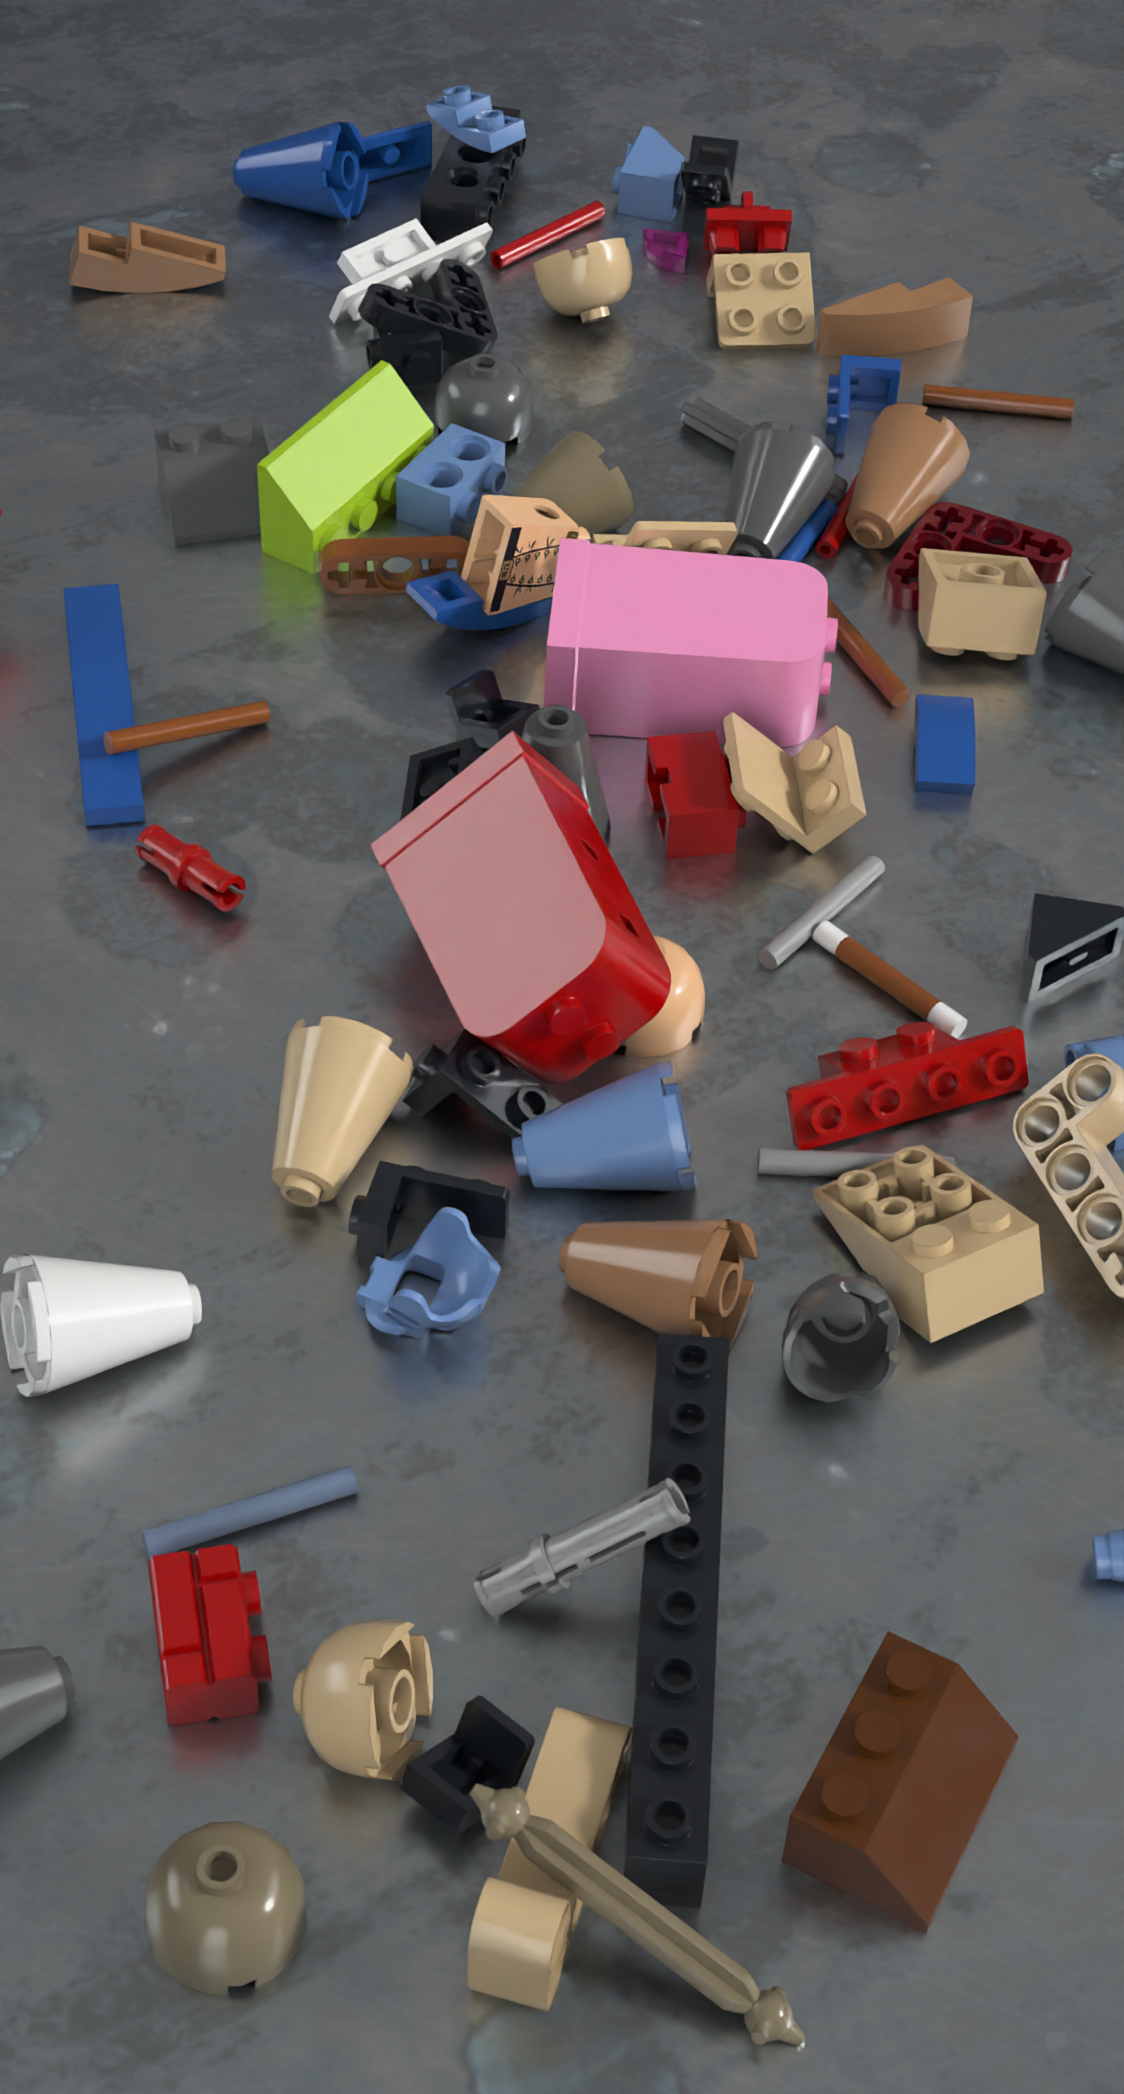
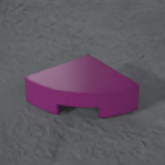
[642,229,690,274]

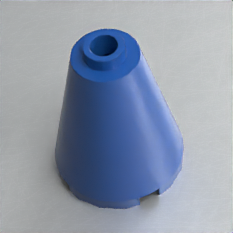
[233,122,368,220]

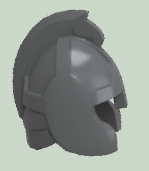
[782,1271,900,1403]

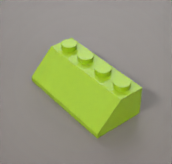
[257,360,434,575]

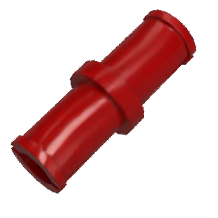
[135,824,246,912]

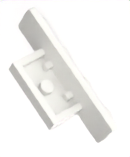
[329,219,493,325]

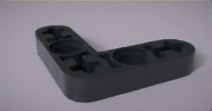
[358,259,498,358]

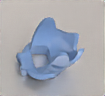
[355,1207,501,1338]

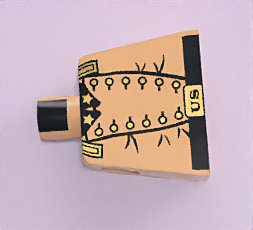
[461,495,591,616]

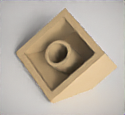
[918,548,1047,660]

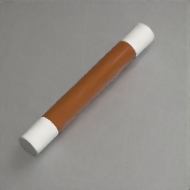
[812,920,967,1038]

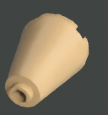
[272,1016,414,1207]

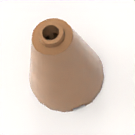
[846,402,970,549]
[559,1219,757,1349]

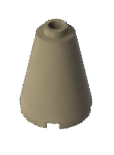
[510,430,634,538]

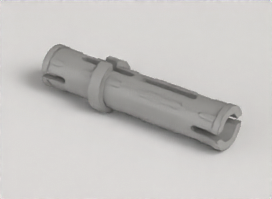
[474,1478,691,1617]

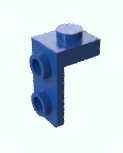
[825,355,902,455]

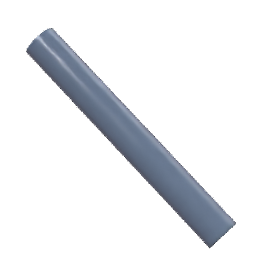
[141,1465,358,1560]

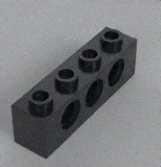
[420,106,527,242]

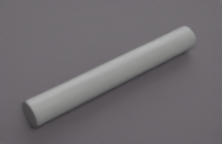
[757,854,885,970]
[757,1148,955,1178]

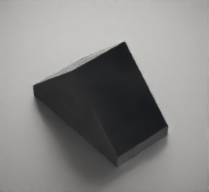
[1019,893,1124,1004]

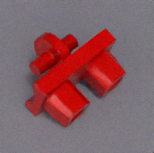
[703,191,792,257]

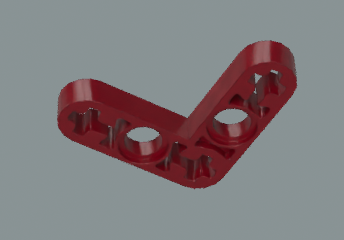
[883,502,1073,611]

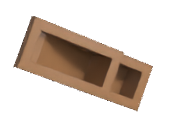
[69,221,226,293]
[816,277,973,357]

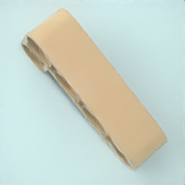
[1013,1053,1124,1300]
[467,1706,632,2012]

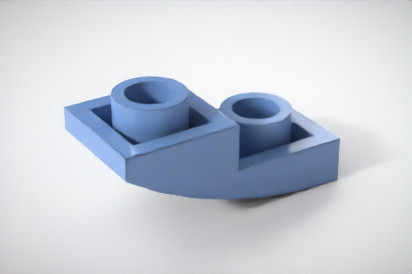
[426,85,526,153]

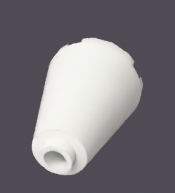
[1,1254,202,1397]

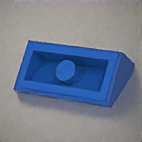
[358,120,432,182]

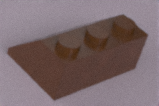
[782,1631,1019,1933]

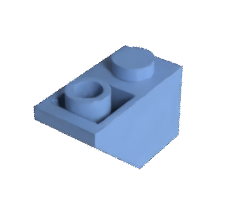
[612,126,686,223]

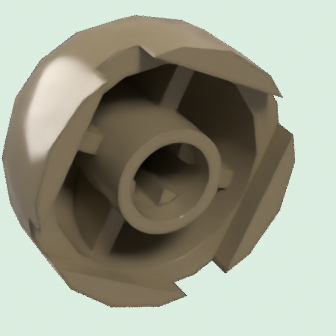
[145,1821,306,1995]

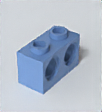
[396,423,508,536]

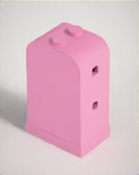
[544,538,838,747]

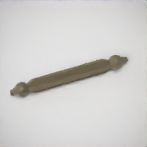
[469,1783,805,2046]

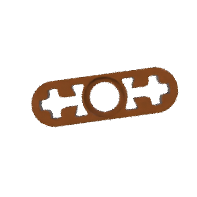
[318,535,470,595]

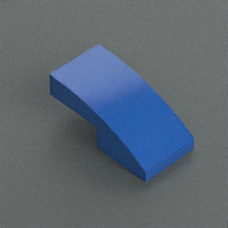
[913,694,976,795]

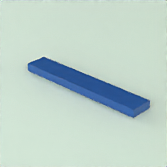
[63,584,145,826]

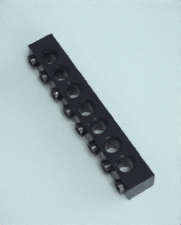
[623,1333,729,1908]

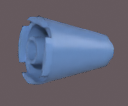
[512,1060,697,1192]

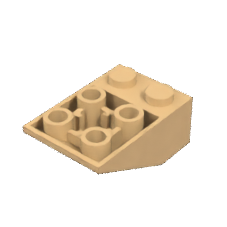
[813,1144,1044,1343]

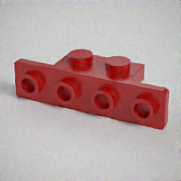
[786,1022,1029,1150]

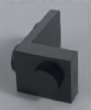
[680,135,739,205]
[402,1028,563,1138]
[348,1161,510,1266]

